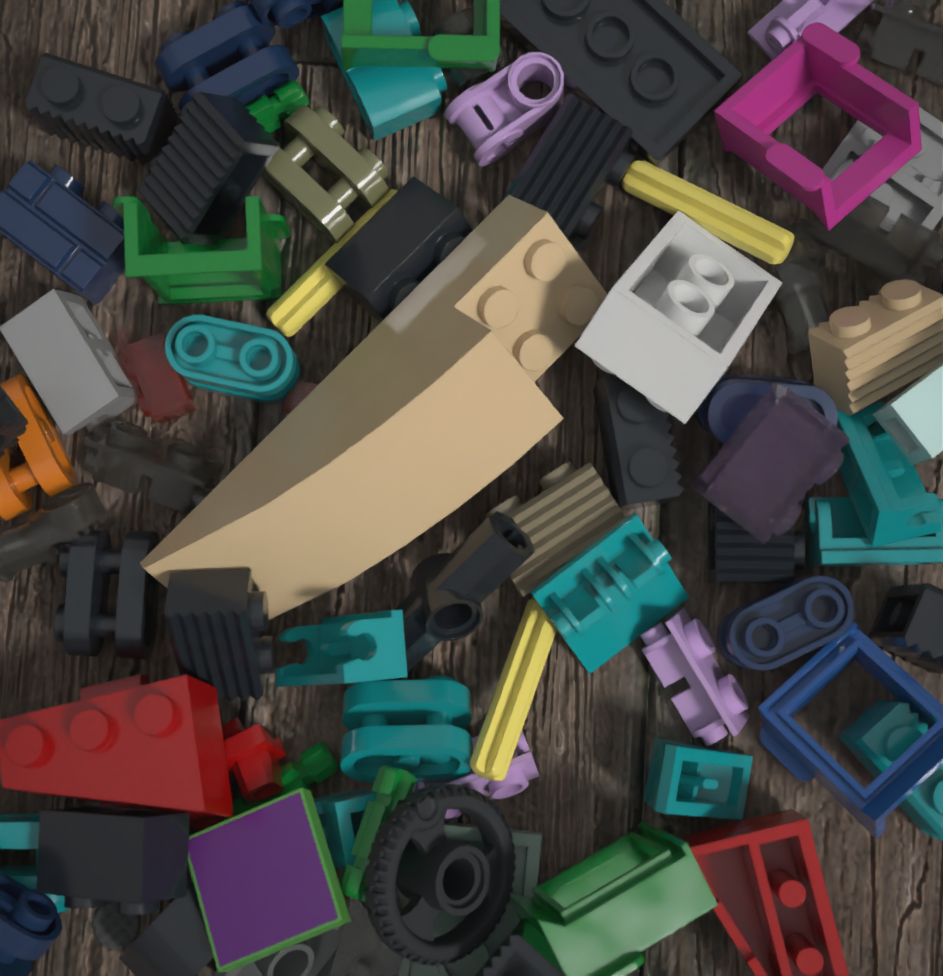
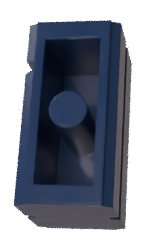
[0,160,125,305]

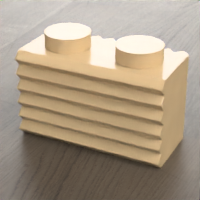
[808,279,943,416]

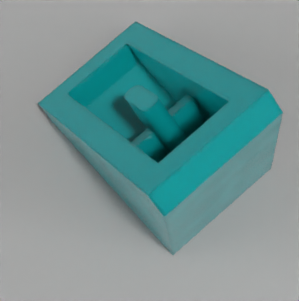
[644,737,753,820]

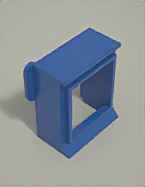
[758,621,943,839]

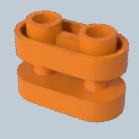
[0,374,78,521]

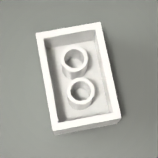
[575,210,782,424]

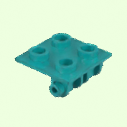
[530,512,689,674]

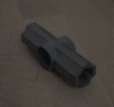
[394,511,535,680]

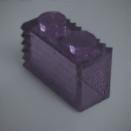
[690,383,850,544]

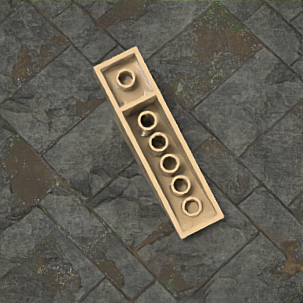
[140,195,608,620]

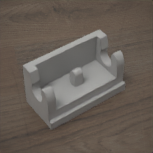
[0,289,144,435]

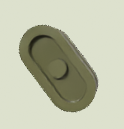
[261,104,389,243]

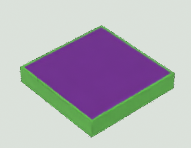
[188,788,351,972]

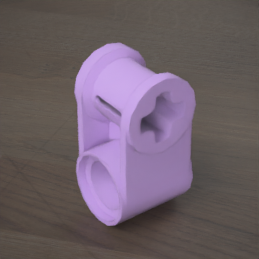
[444,52,564,167]

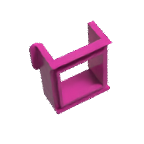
[714,22,922,231]

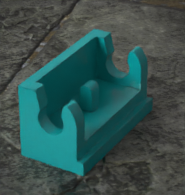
[828,402,943,548]
[805,497,943,567]
[275,610,408,687]

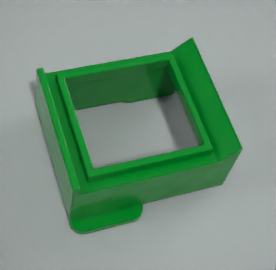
[341,0,500,72]
[112,196,291,306]
[509,822,718,976]

